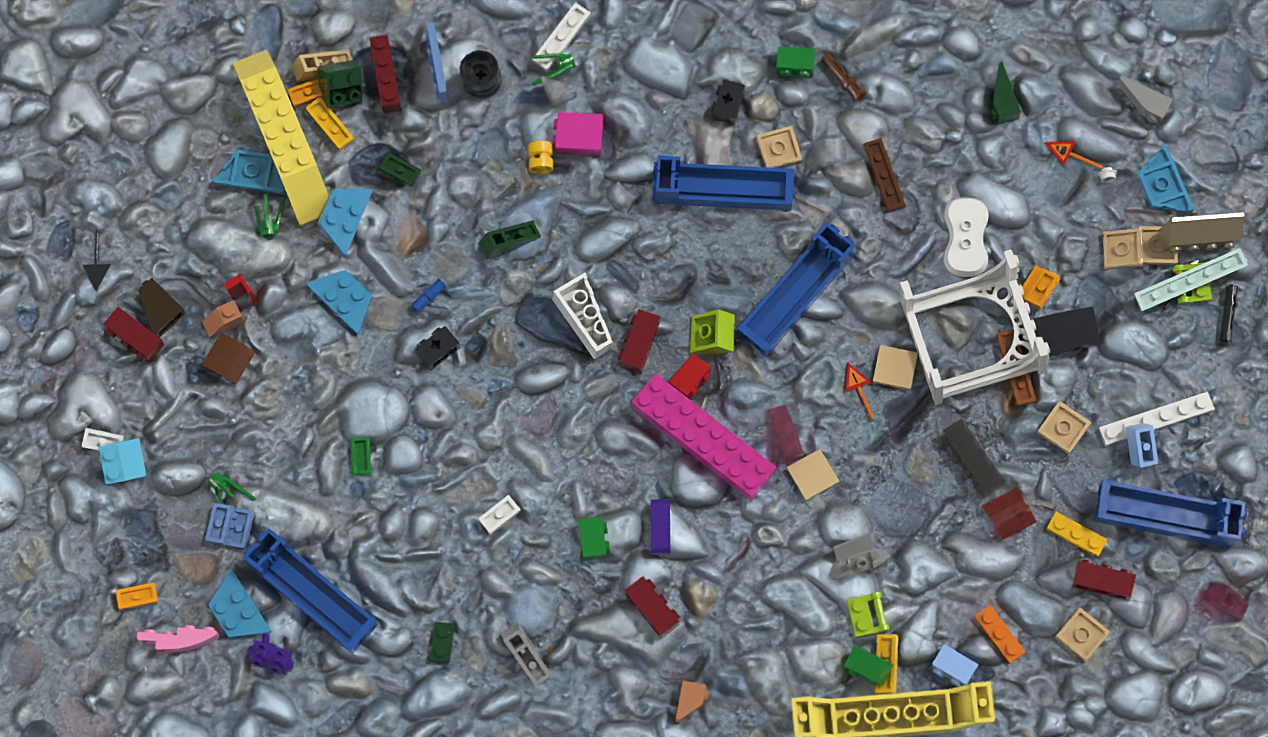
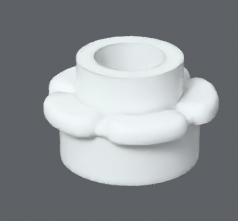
[1098,167,1117,183]

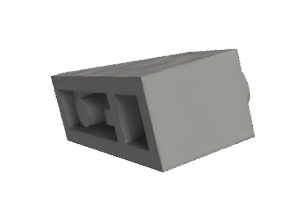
[1118,75,1173,125]
[502,623,552,686]

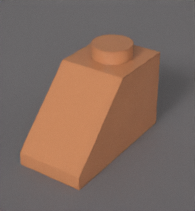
[202,300,244,338]
[676,681,709,723]

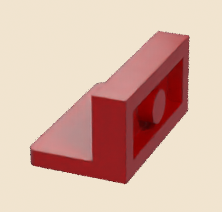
[224,274,257,304]

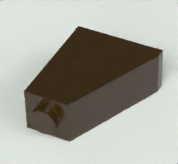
[138,278,186,338]

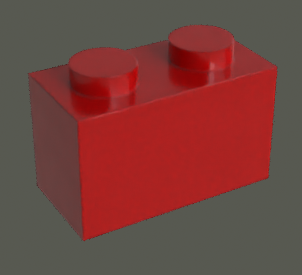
[669,353,711,399]

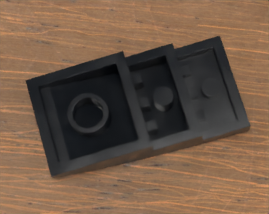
[1018,307,1100,357]

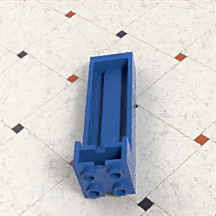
[652,156,794,211]
[737,222,856,357]
[1094,480,1247,548]
[243,528,378,654]

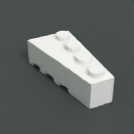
[552,272,612,360]

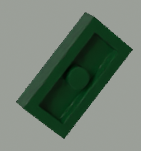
[379,152,421,187]
[430,622,455,664]

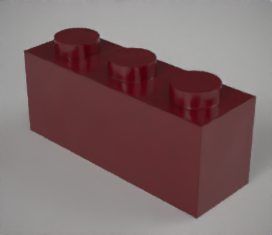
[103,307,165,362]
[618,309,660,374]
[1071,560,1136,601]
[625,576,680,639]

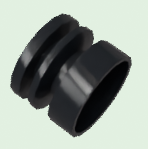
[459,50,502,99]

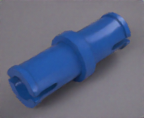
[411,278,447,313]

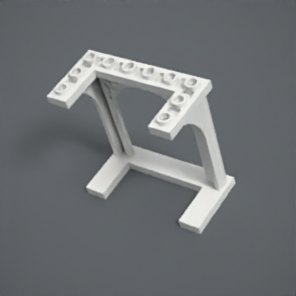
[900,249,1050,405]

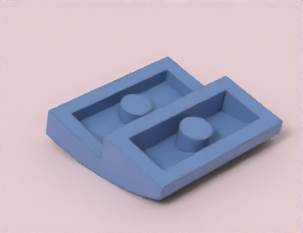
[205,503,255,549]

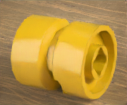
[528,141,553,174]

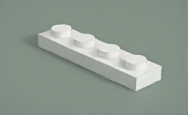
[532,3,591,72]

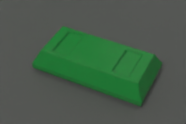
[350,436,372,476]

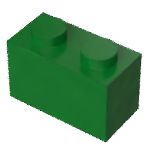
[776,46,815,78]
[579,516,610,561]
[844,645,894,686]

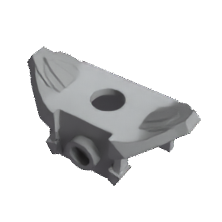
[829,533,890,581]

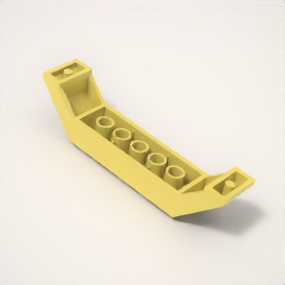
[232,50,329,227]
[791,682,995,737]

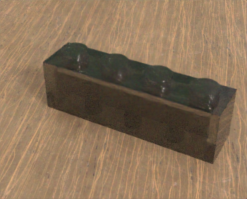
[940,418,1005,498]

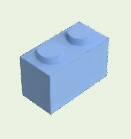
[1126,423,1158,468]
[931,644,978,687]

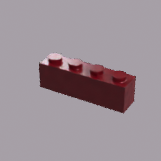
[369,34,402,114]

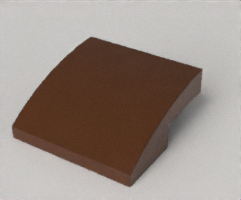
[201,333,255,385]

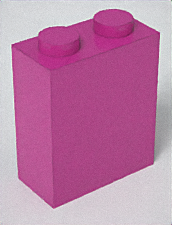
[552,112,603,156]

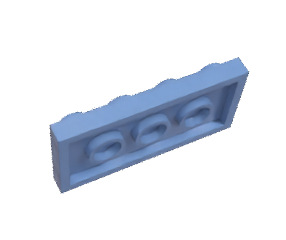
[424,22,449,106]

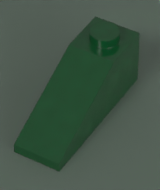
[990,62,1021,125]
[478,220,541,260]

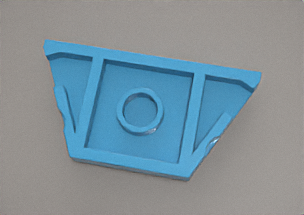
[1137,145,1194,213]
[212,149,285,194]
[317,189,373,256]
[306,270,373,335]
[208,569,272,639]

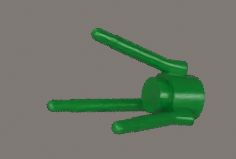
[533,51,575,85]
[254,194,286,237]
[208,472,256,504]

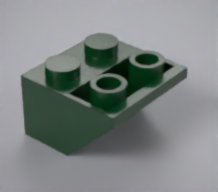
[317,60,363,108]

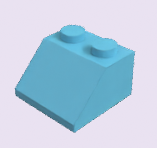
[99,438,146,484]

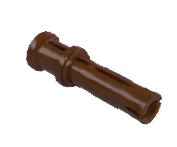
[820,53,867,103]

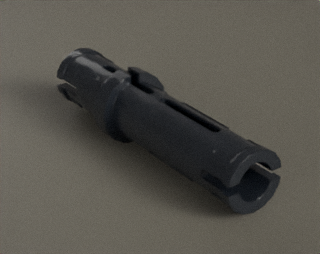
[1219,284,1238,343]

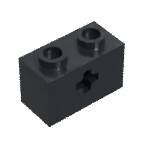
[711,79,745,125]
[415,326,460,371]

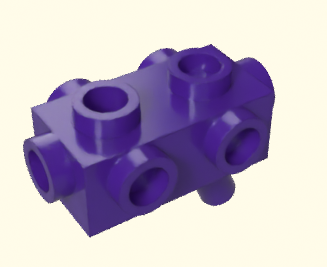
[246,633,294,675]

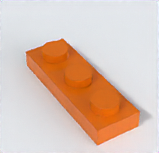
[974,605,1026,664]

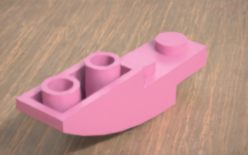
[137,625,219,653]

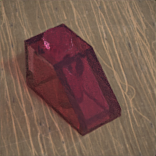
[1203,582,1249,621]

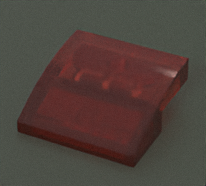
[982,487,1037,540]

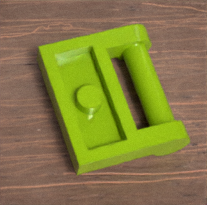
[1173,262,1212,304]
[847,592,890,638]

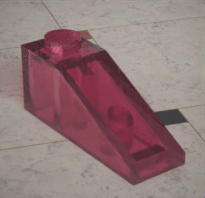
[767,404,803,464]

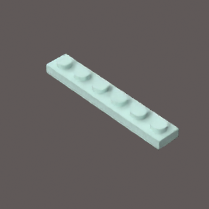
[1134,248,1248,312]

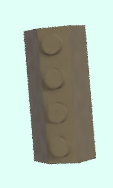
[1159,212,1244,253]

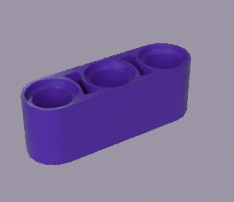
[651,499,670,555]

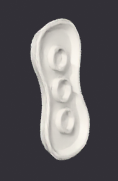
[944,197,989,277]

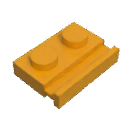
[1022,265,1061,310]

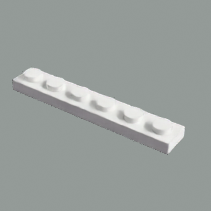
[1098,392,1214,447]

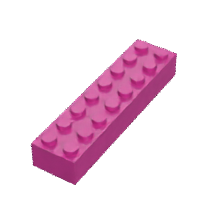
[631,373,776,502]

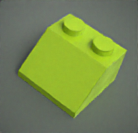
[690,309,735,355]

